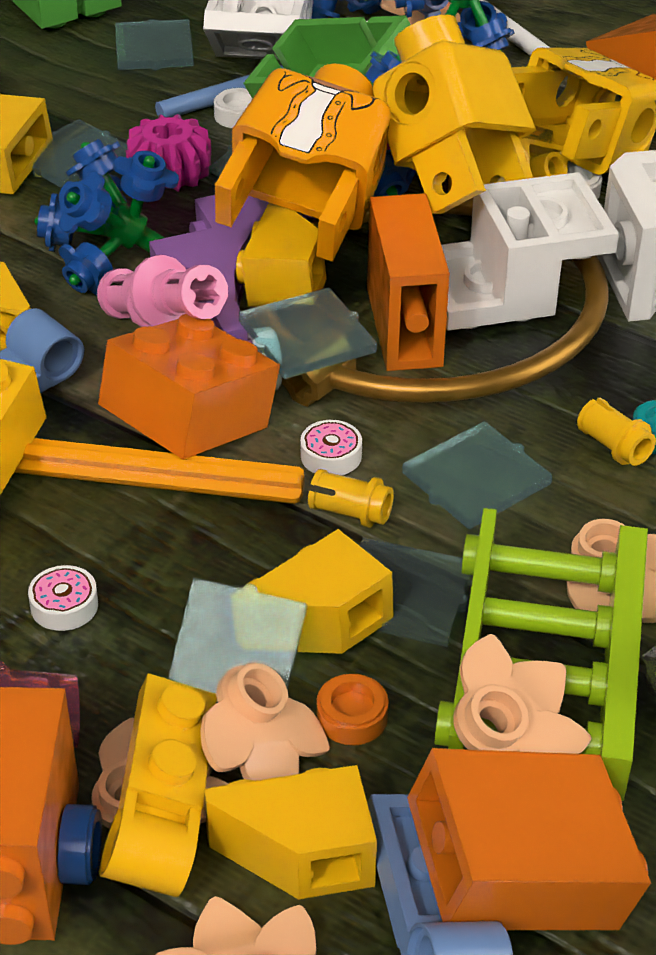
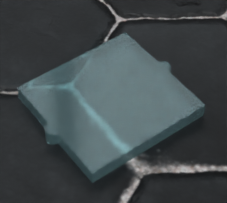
[115,19,194,70]
[32,119,128,188]
[239,287,377,379]
[402,421,552,529]
[360,537,471,647]
[168,578,308,704]

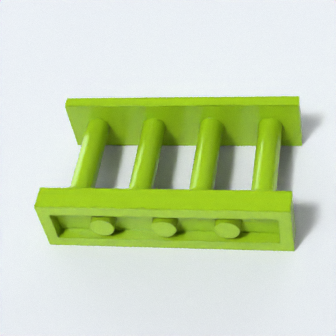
[435,508,648,801]

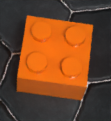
[98,314,280,460]

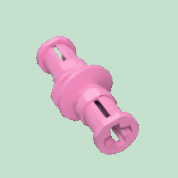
[97,255,228,327]

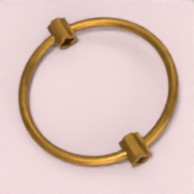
[251,193,608,407]

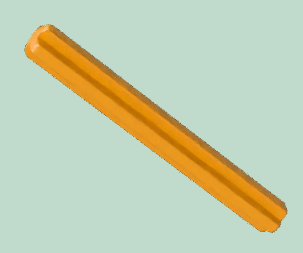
[14,438,305,504]

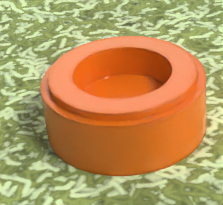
[317,674,389,745]

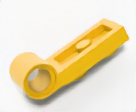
[99,673,217,898]

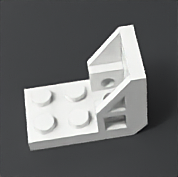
[203,0,313,60]
[597,150,656,322]

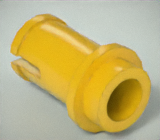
[577,397,656,466]
[308,469,394,528]

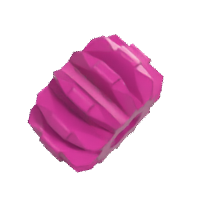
[126,114,212,192]

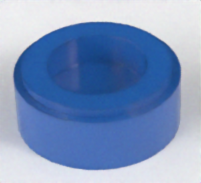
[58,804,102,885]

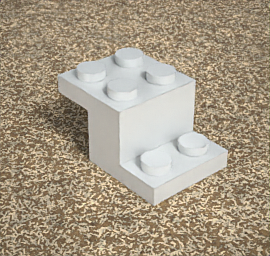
[441,172,619,331]

